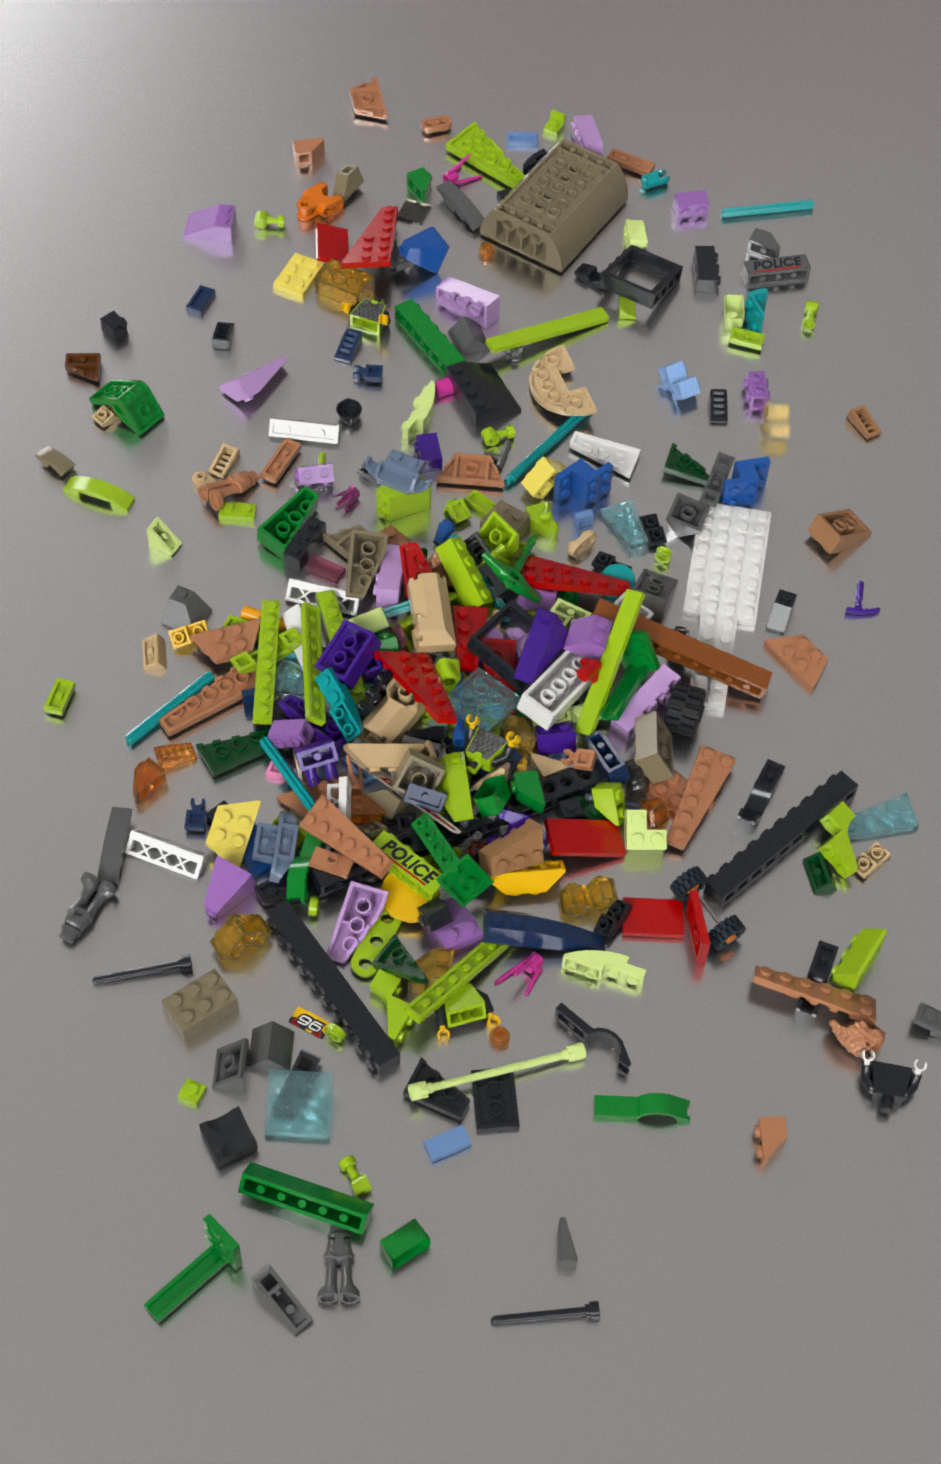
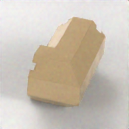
[407,573,456,653]
[358,678,425,744]

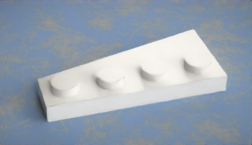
[569,431,641,479]

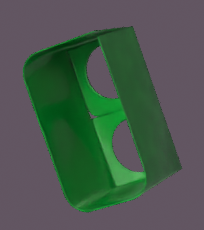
[474,775,511,818]
[379,1219,431,1269]

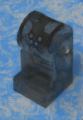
[624,759,649,798]

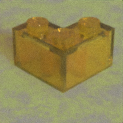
[210,914,272,960]

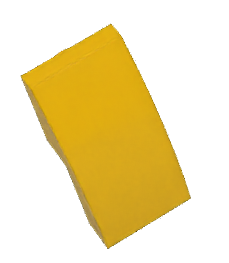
[168,620,210,649]

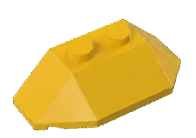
[488,860,565,896]

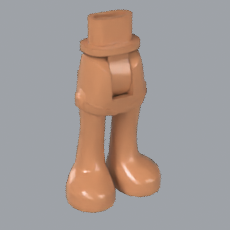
[198,470,260,511]

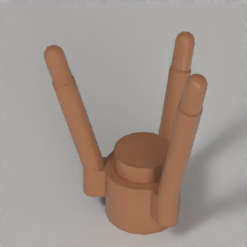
[337,755,364,796]

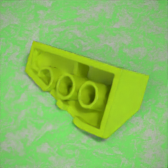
[436,751,474,822]

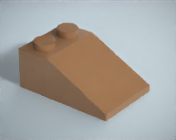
[807,509,872,554]

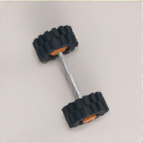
[670,866,746,951]

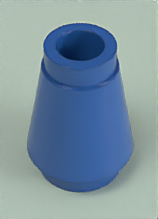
[433,519,455,546]

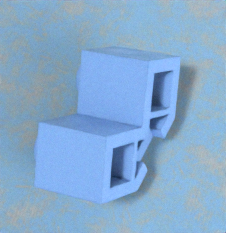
[658,361,701,400]

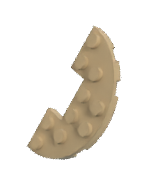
[529,344,597,416]

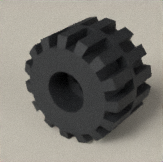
[664,682,706,737]

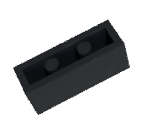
[693,246,721,292]
[283,516,326,573]

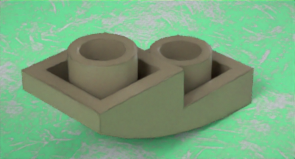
[35,446,76,477]

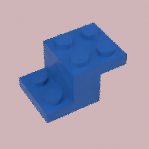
[720,456,771,506]
[553,458,613,506]

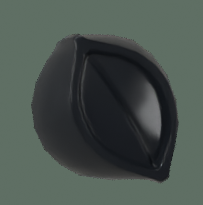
[336,398,362,426]

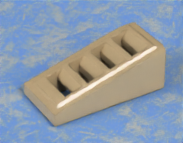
[208,443,240,479]

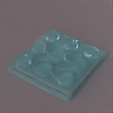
[448,667,521,732]
[264,1069,334,1139]

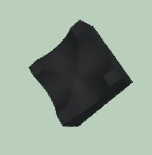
[478,562,519,604]
[199,1106,258,1168]

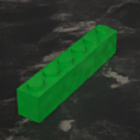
[395,298,467,376]
[238,1162,374,1235]

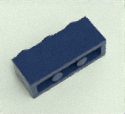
[584,730,631,784]

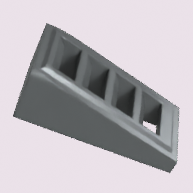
[558,1217,578,1268]

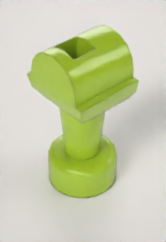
[254,210,285,229]
[802,300,820,329]
[481,424,515,447]
[338,1155,372,1198]

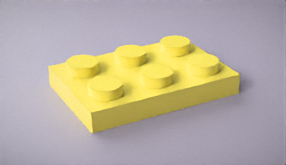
[273,253,325,299]

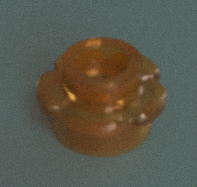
[479,242,495,257]
[489,1026,510,1046]

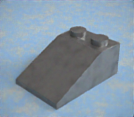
[632,568,678,620]

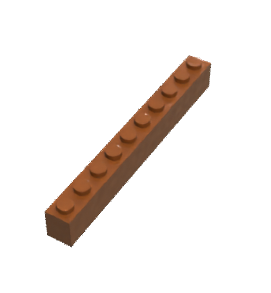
[592,598,773,699]

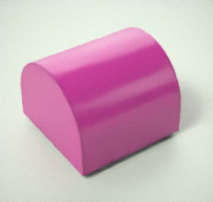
[434,377,454,399]

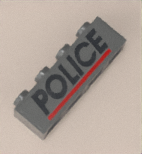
[741,254,811,287]

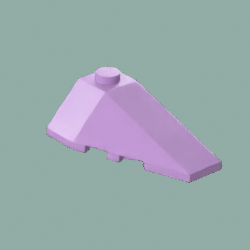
[219,355,288,402]
[326,881,389,964]

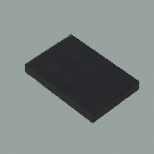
[471,1069,520,1132]

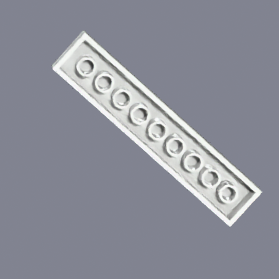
[517,592,654,730]

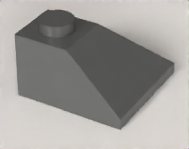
[162,585,212,629]

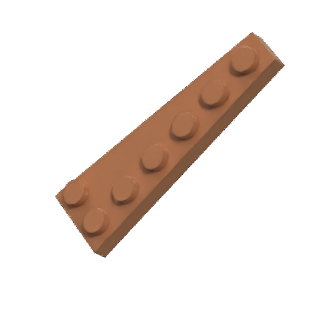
[159,666,256,737]
[667,744,737,851]
[298,795,394,879]
[753,966,877,1027]

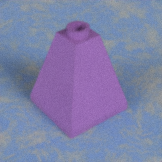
[204,856,257,919]

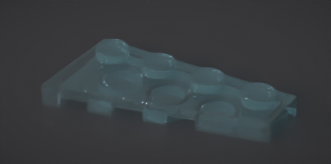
[848,793,919,840]

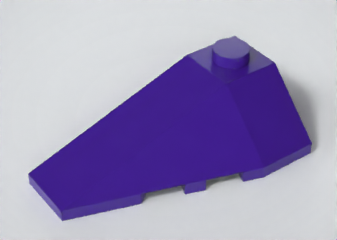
[513,607,568,685]
[278,694,355,757]

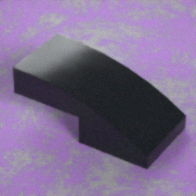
[574,263,604,290]
[378,813,416,835]

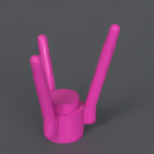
[442,154,482,186]
[494,952,544,995]

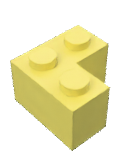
[521,456,566,500]

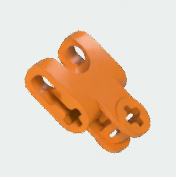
[297,182,345,221]

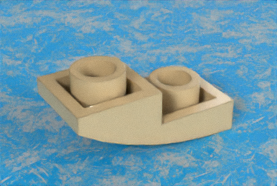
[91,405,119,427]
[856,841,891,879]

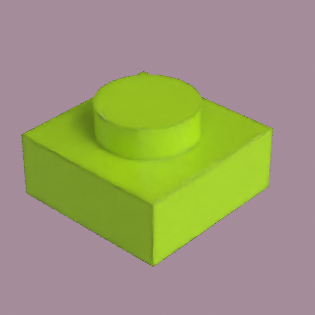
[177,1078,207,1107]

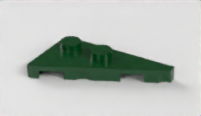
[663,443,709,485]
[371,935,429,985]

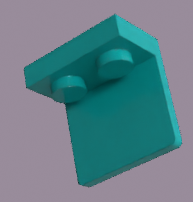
[744,287,768,333]

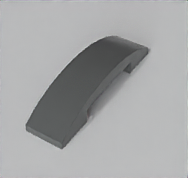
[699,452,735,508]

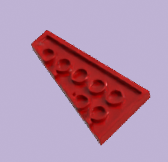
[373,650,458,724]

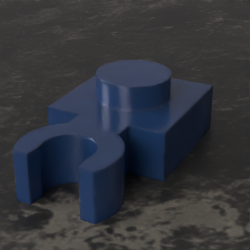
[353,364,383,382]
[184,798,207,832]

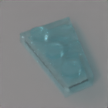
[599,500,648,549]
[274,658,304,696]

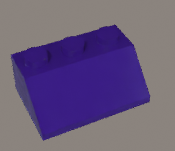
[314,620,382,690]

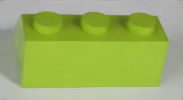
[831,929,888,993]

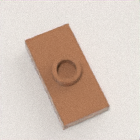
[309,846,354,879]

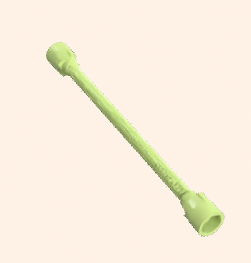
[408,1042,586,1101]

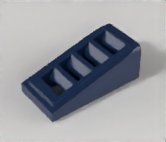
[334,328,362,364]

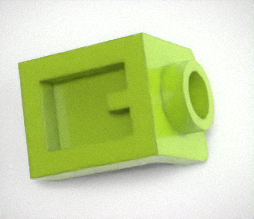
[543,110,566,137]
[443,498,472,525]

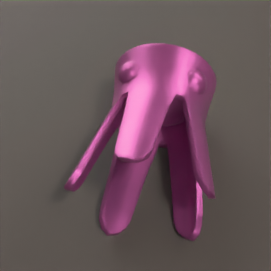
[335,485,360,511]

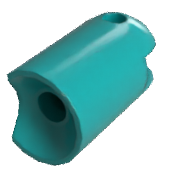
[641,170,670,190]

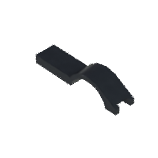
[737,759,786,826]
[795,940,839,1018]
[555,1002,631,1076]

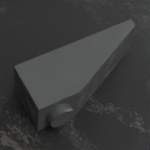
[251,1263,313,1334]

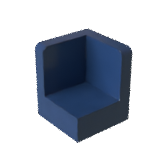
[241,688,255,719]

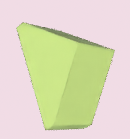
[146,517,182,556]

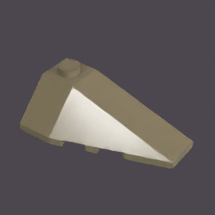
[345,529,388,599]

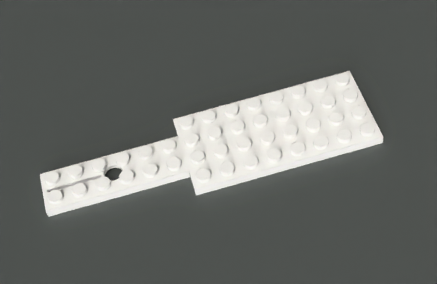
[682,503,771,713]

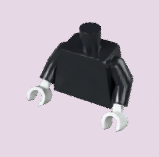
[860,1049,927,1114]

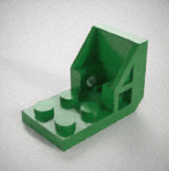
[88,379,165,435]

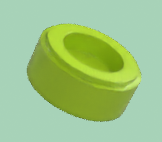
[309,896,320,917]
[325,1023,346,1043]

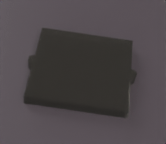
[398,199,431,225]

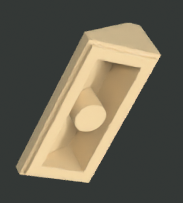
[142,633,167,671]

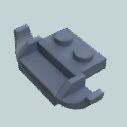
[364,449,433,495]
[252,811,299,883]

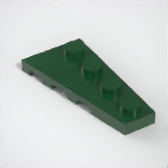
[196,728,277,777]

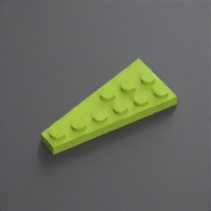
[445,121,525,188]

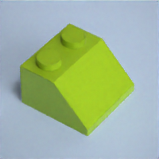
[476,511,519,561]

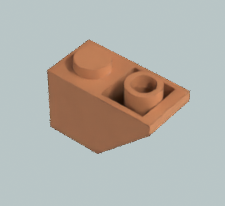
[293,137,325,166]
[754,1117,788,1166]

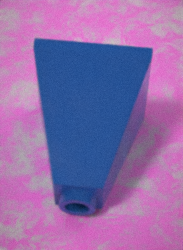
[399,227,449,274]

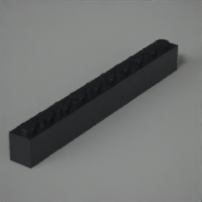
[704,770,859,907]
[265,899,400,1075]

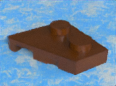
[65,353,101,382]

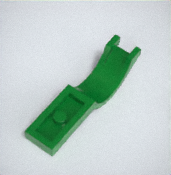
[286,833,325,905]
[594,1093,690,1122]

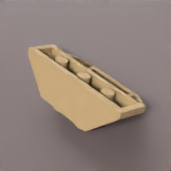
[343,743,424,772]

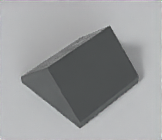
[448,316,490,355]
[666,493,710,537]
[248,1021,295,1072]
[212,1038,250,1091]

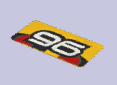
[289,1006,330,1039]

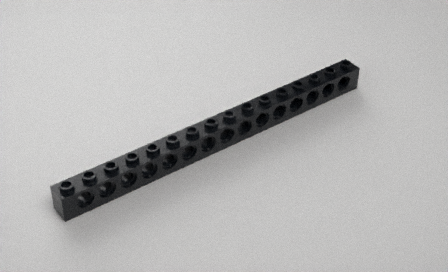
[311,759,607,896]

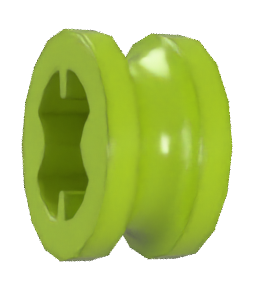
[654,546,672,564]

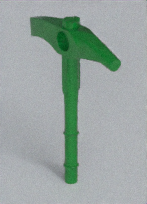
[481,534,542,604]

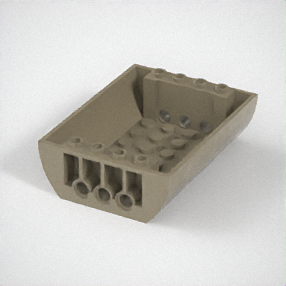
[480,139,628,272]

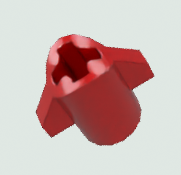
[576,658,602,683]

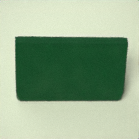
[803,851,837,894]

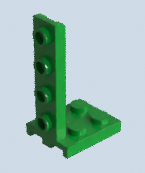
[600,630,660,721]
[411,812,494,908]
[144,1213,243,1323]

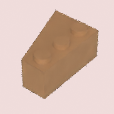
[479,818,544,877]

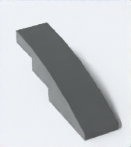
[436,180,484,232]
[97,807,132,885]

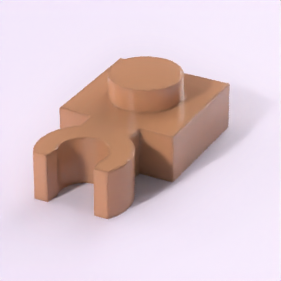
[561,748,597,771]

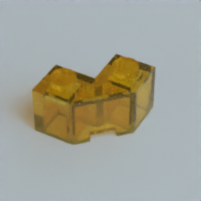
[763,403,790,440]
[500,713,537,766]
[559,876,618,917]
[408,948,454,995]

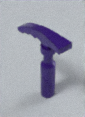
[845,581,880,615]

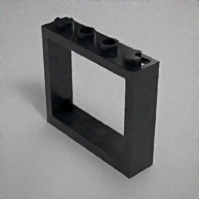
[599,245,683,309]
[466,599,566,694]

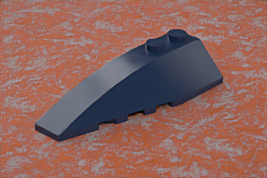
[483,908,605,952]

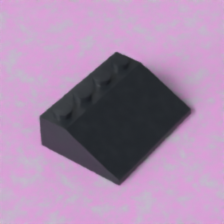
[446,362,521,427]

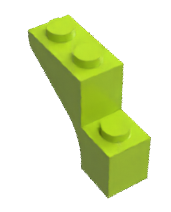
[819,801,858,879]
[370,969,414,1047]

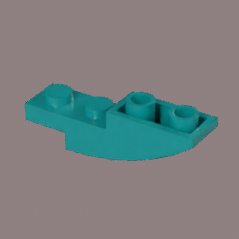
[314,668,363,743]

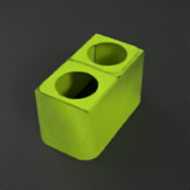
[435,658,461,697]

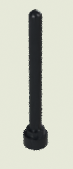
[92,954,193,984]
[491,1301,600,1325]

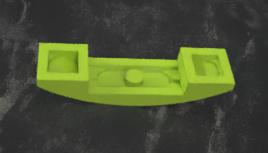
[63,476,135,512]
[230,627,302,674]

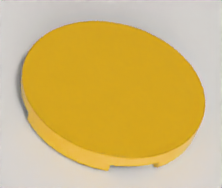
[381,873,441,923]

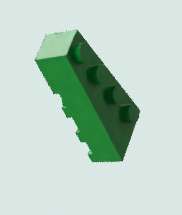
[257,485,319,561]

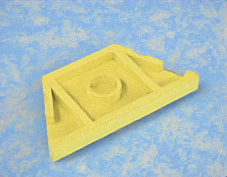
[205,800,261,867]

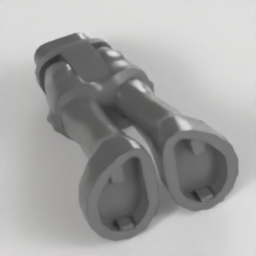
[59,872,117,943]
[317,1225,360,1304]

